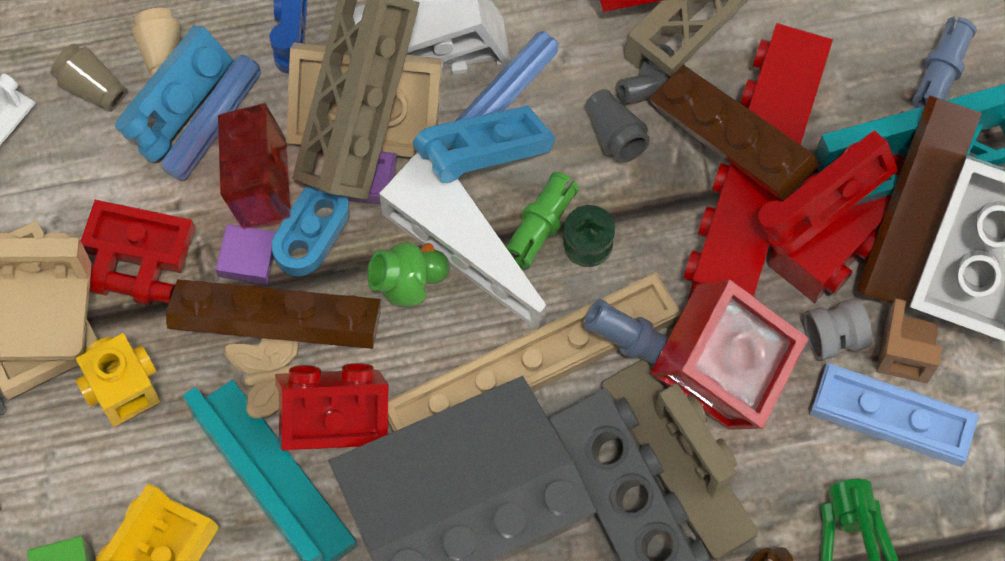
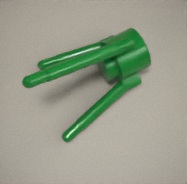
[820,479,898,561]

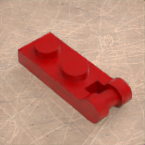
[758,130,898,255]

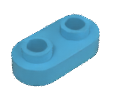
[272,185,350,276]

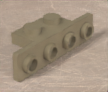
[602,360,758,561]

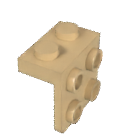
[0,232,92,361]

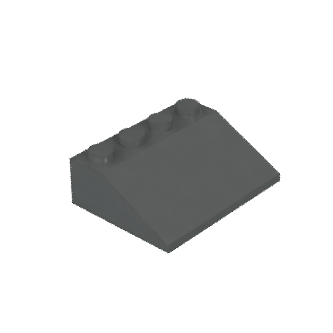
[328,376,596,561]

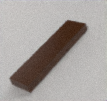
[857,95,982,308]

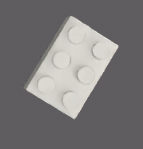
[910,155,1005,341]

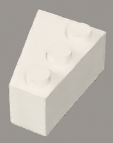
[353,0,511,75]

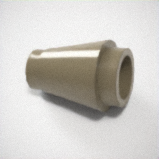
[51,44,127,112]

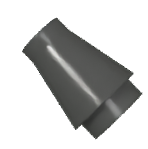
[585,89,650,162]

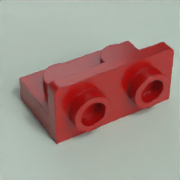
[275,363,389,451]

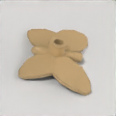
[224,338,300,419]

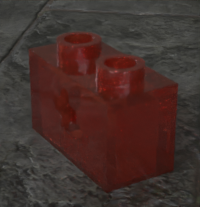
[218,103,291,229]

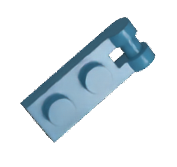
[115,26,234,162]
[413,106,556,183]

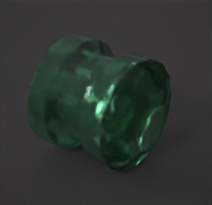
[563,205,615,267]

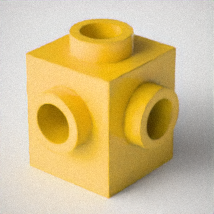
[75,333,161,428]

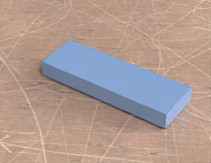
[809,363,979,467]

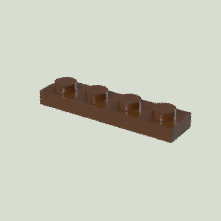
[649,64,820,201]
[166,279,381,349]

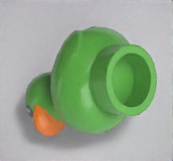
[367,242,450,307]

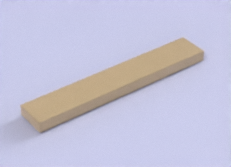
[388,272,681,432]

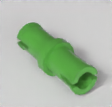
[505,172,579,270]

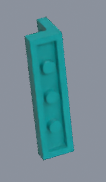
[814,84,1005,206]
[182,379,357,561]

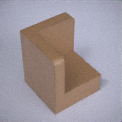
[876,298,942,384]

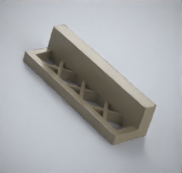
[292,0,420,200]
[624,0,748,76]

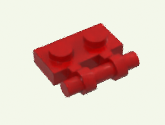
[80,199,195,305]

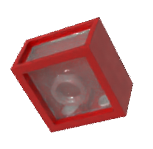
[650,280,809,430]

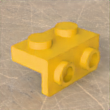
[95,483,219,561]

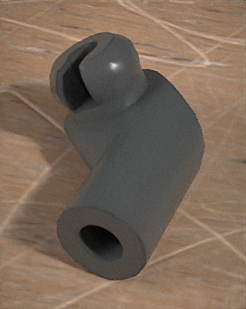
[616,44,675,103]

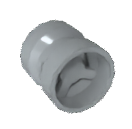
[804,298,873,361]

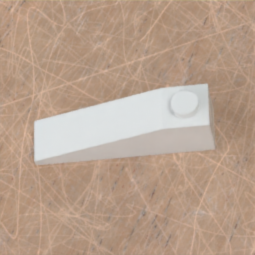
[379,152,546,329]

